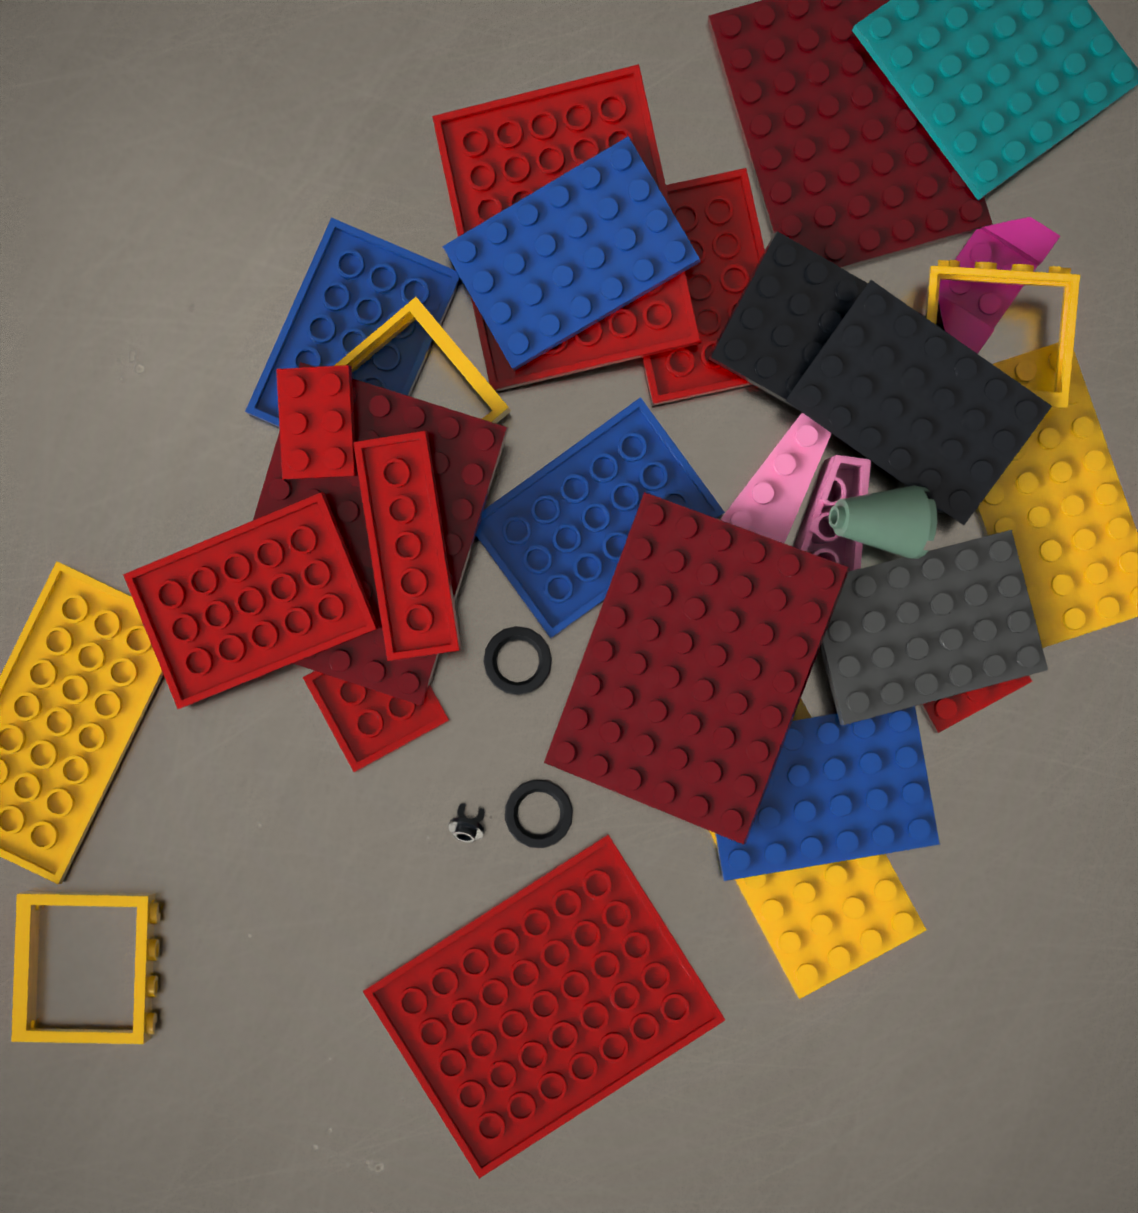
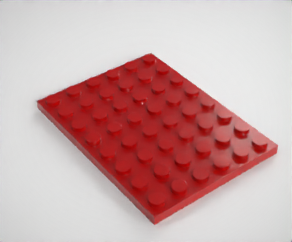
[432,64,701,392]
[363,834,725,1179]

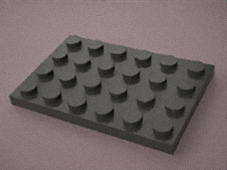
[820,530,1048,725]

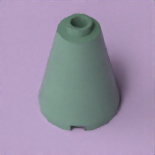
[829,486,937,559]

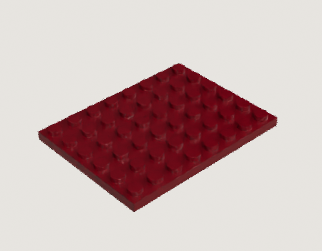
[708,0,993,269]
[253,362,509,705]
[544,492,850,845]

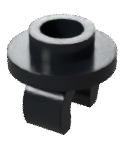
[448,803,485,843]

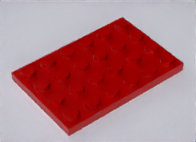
[642,168,765,406]
[123,492,379,709]

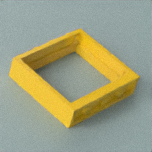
[925,260,1080,408]
[334,297,511,423]
[11,891,161,1044]

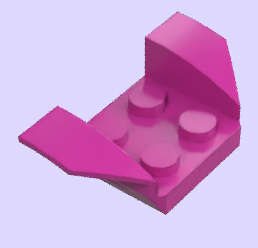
[938,217,1060,354]

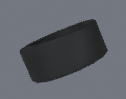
[483,626,552,695]
[505,779,573,848]

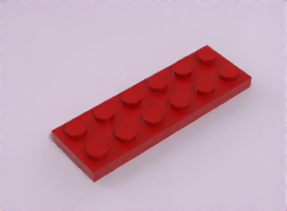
[353,431,462,661]

